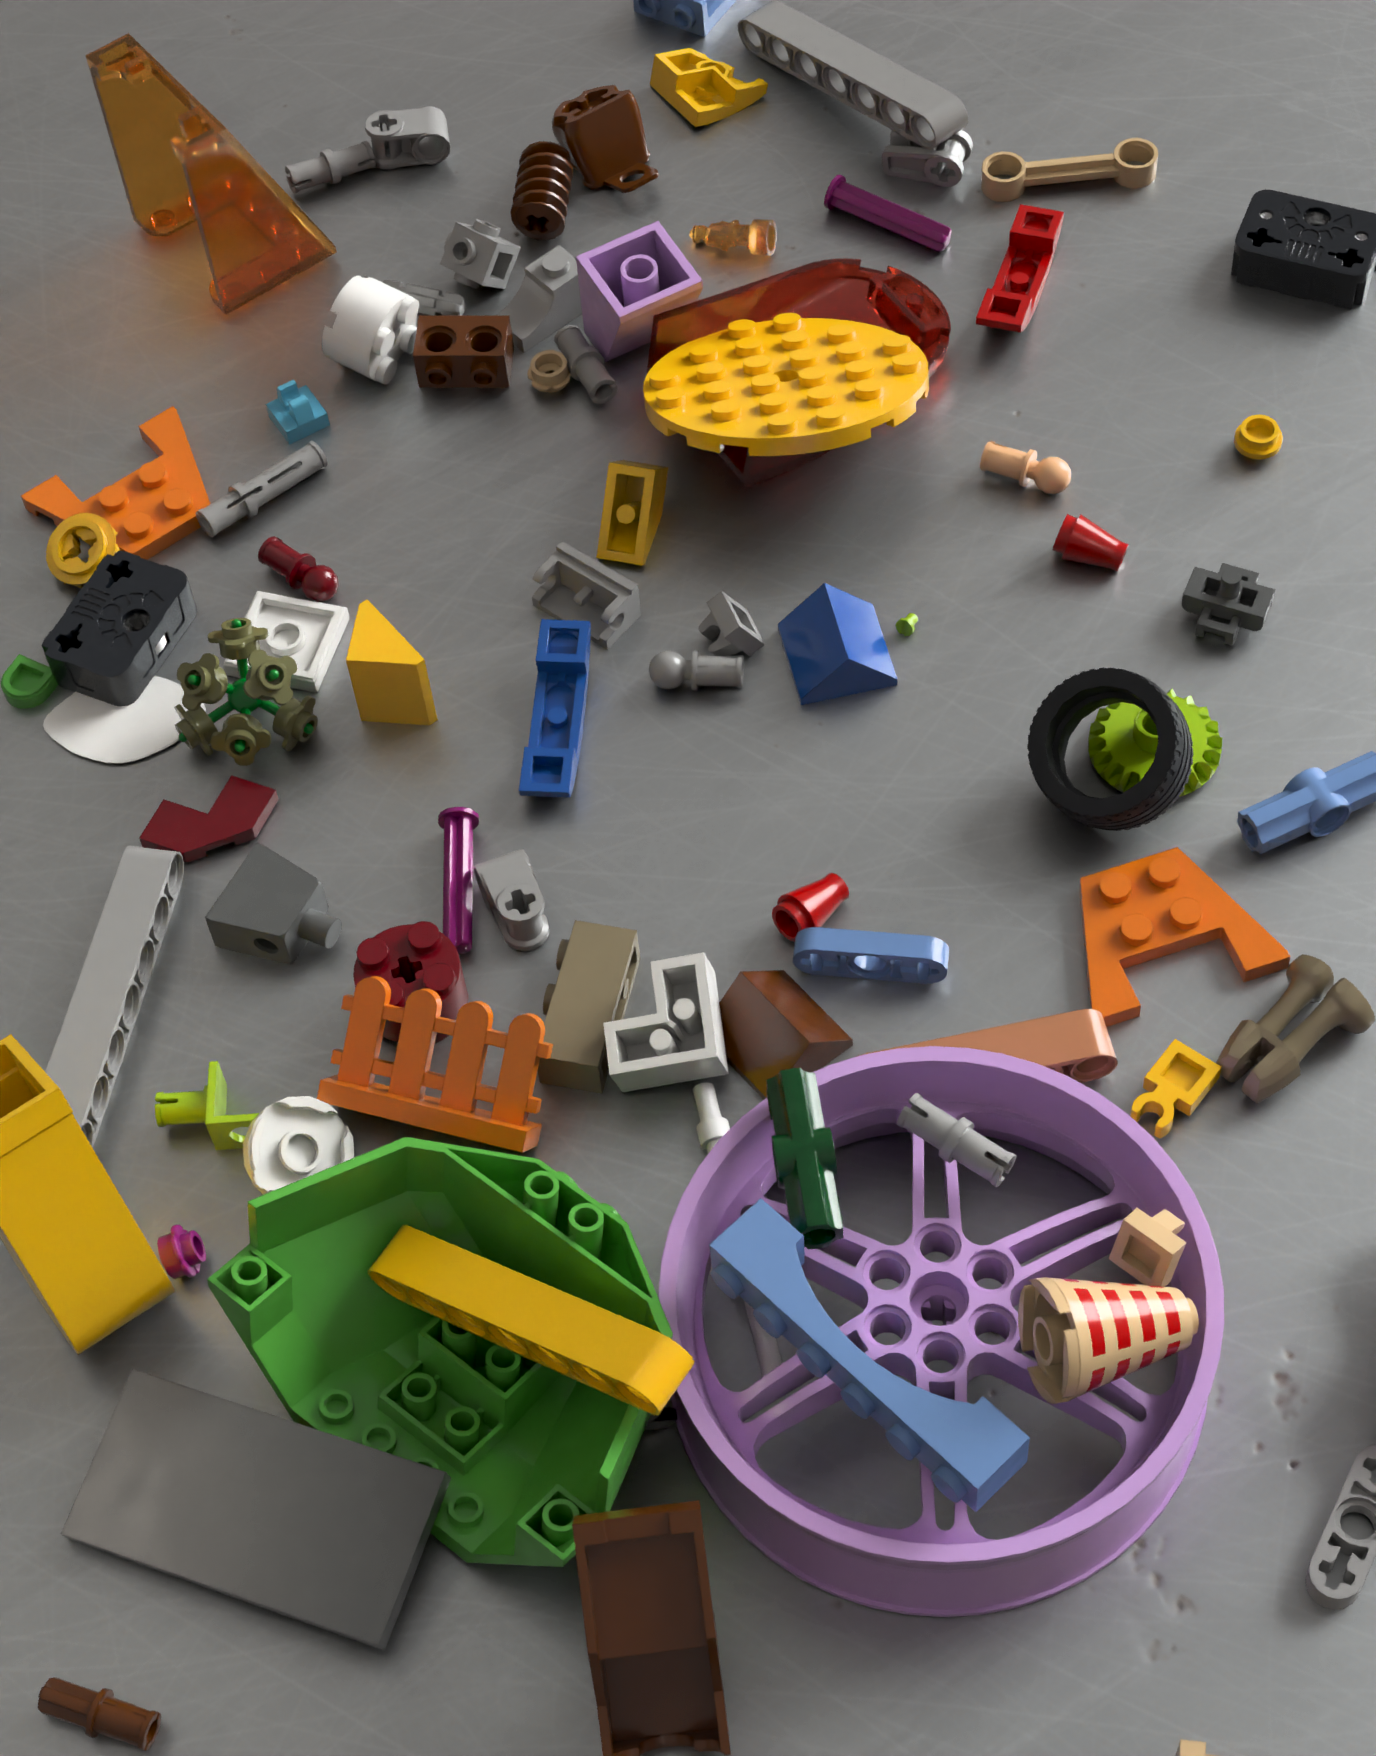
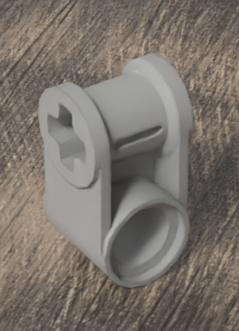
[365,106,450,170]
[473,848,550,952]

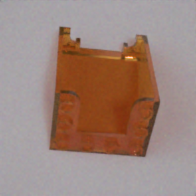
[86,33,337,315]

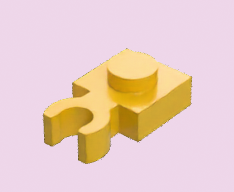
[1130,1039,1222,1139]

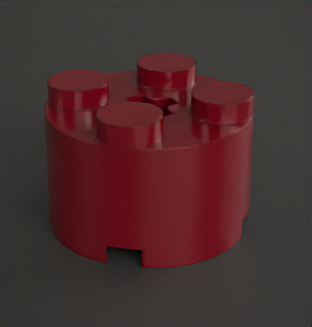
[353,921,468,1044]

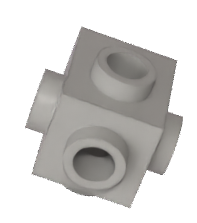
[440,219,521,289]

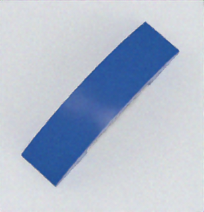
[519,619,591,798]

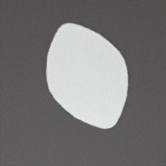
[43,675,206,764]

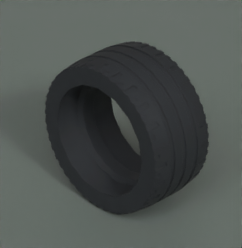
[1027,667,1194,831]

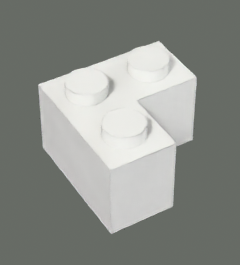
[603,952,729,1092]

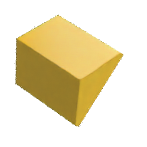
[346,599,438,726]

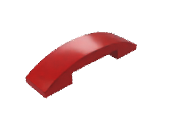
[976,204,1064,333]

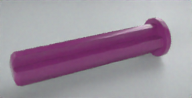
[824,174,952,252]
[438,807,479,954]

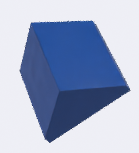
[778,583,897,705]

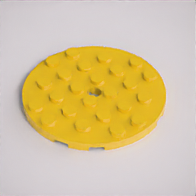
[643,313,929,456]

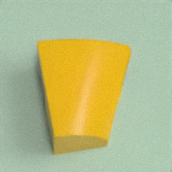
[650,48,768,128]

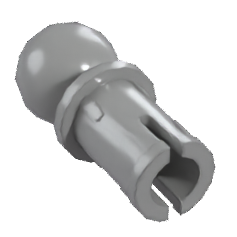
[649,650,744,690]

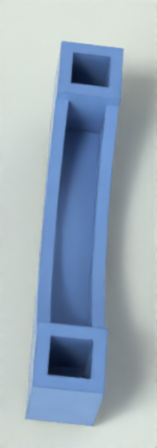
[709,1198,1030,1512]

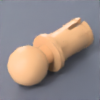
[980,441,1071,494]

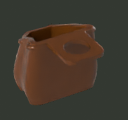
[552,85,659,193]

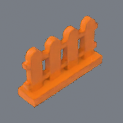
[317,976,553,1153]

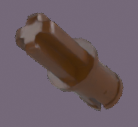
[38,1677,161,1751]

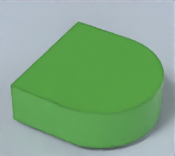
[1,654,58,709]

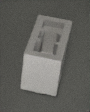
[497,245,582,353]

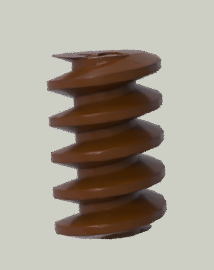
[510,141,573,240]

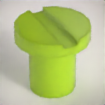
[896,613,918,636]

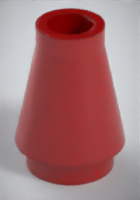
[1052,514,1129,572]
[772,873,849,942]

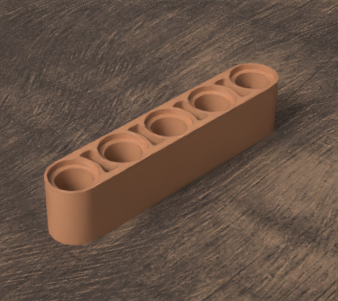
[856,1009,1118,1083]

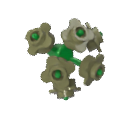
[174,618,318,766]

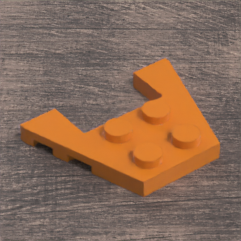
[21,406,210,560]
[1079,847,1291,1027]

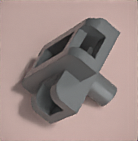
[1181,563,1276,646]

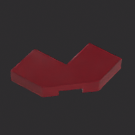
[139,775,279,863]

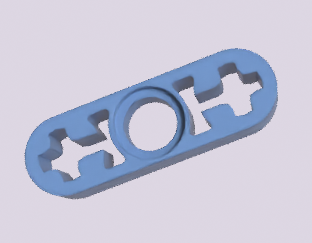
[793,927,949,984]

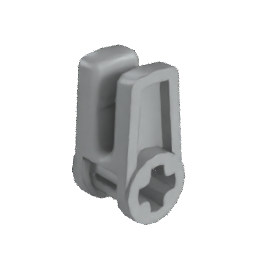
[882,130,973,187]

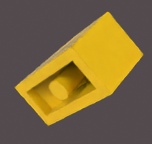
[596,460,668,566]

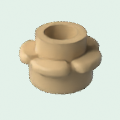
[527,350,571,393]

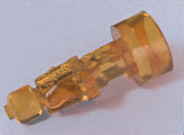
[689,219,777,256]

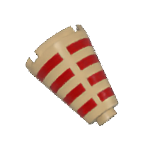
[1018,1277,1199,1404]

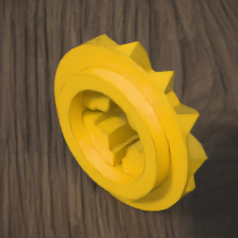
[46,513,120,588]

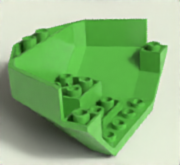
[207,1137,673,1567]

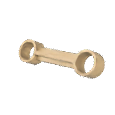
[981,138,1158,202]

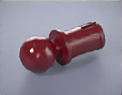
[258,536,339,602]

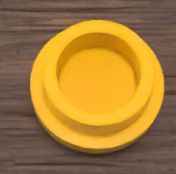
[1234,415,1283,460]

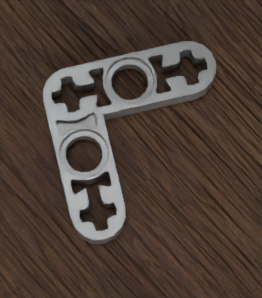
[1305,1444,1376,1610]

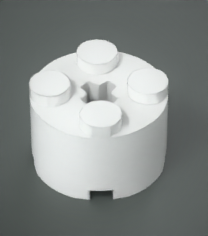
[322,275,419,385]

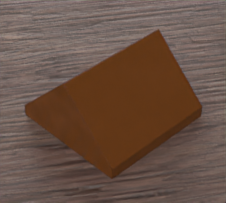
[719,970,853,1100]

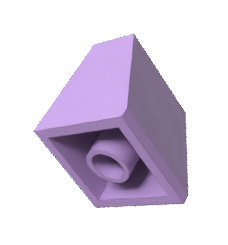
[576,221,703,362]

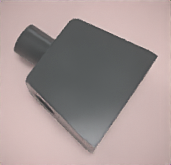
[205,843,342,964]

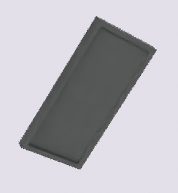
[61,1369,451,1651]

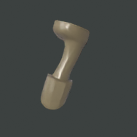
[1216,954,1375,1104]

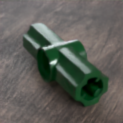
[766,1068,843,1250]

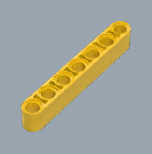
[368,1225,695,1415]

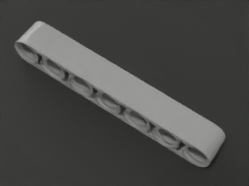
[738,0,968,149]
[46,846,184,1148]

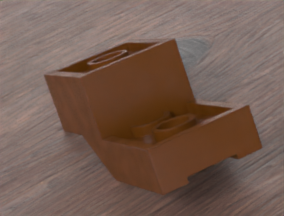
[572,1500,731,1756]

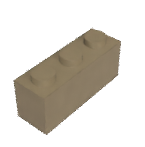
[537,920,641,1094]

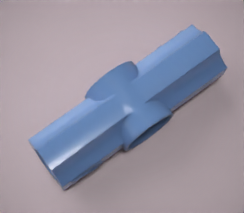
[1237,751,1376,854]

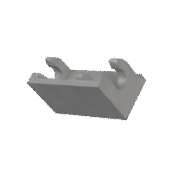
[532,541,641,650]

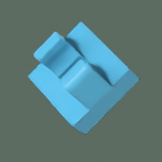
[266,379,330,445]

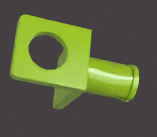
[155,1061,259,1150]

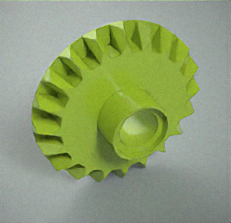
[1088,688,1223,797]

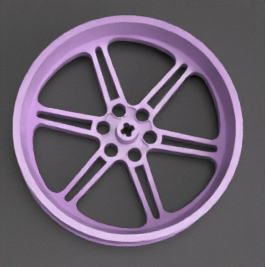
[658,1046,1224,1617]

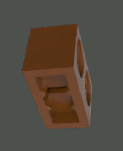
[413,315,514,388]

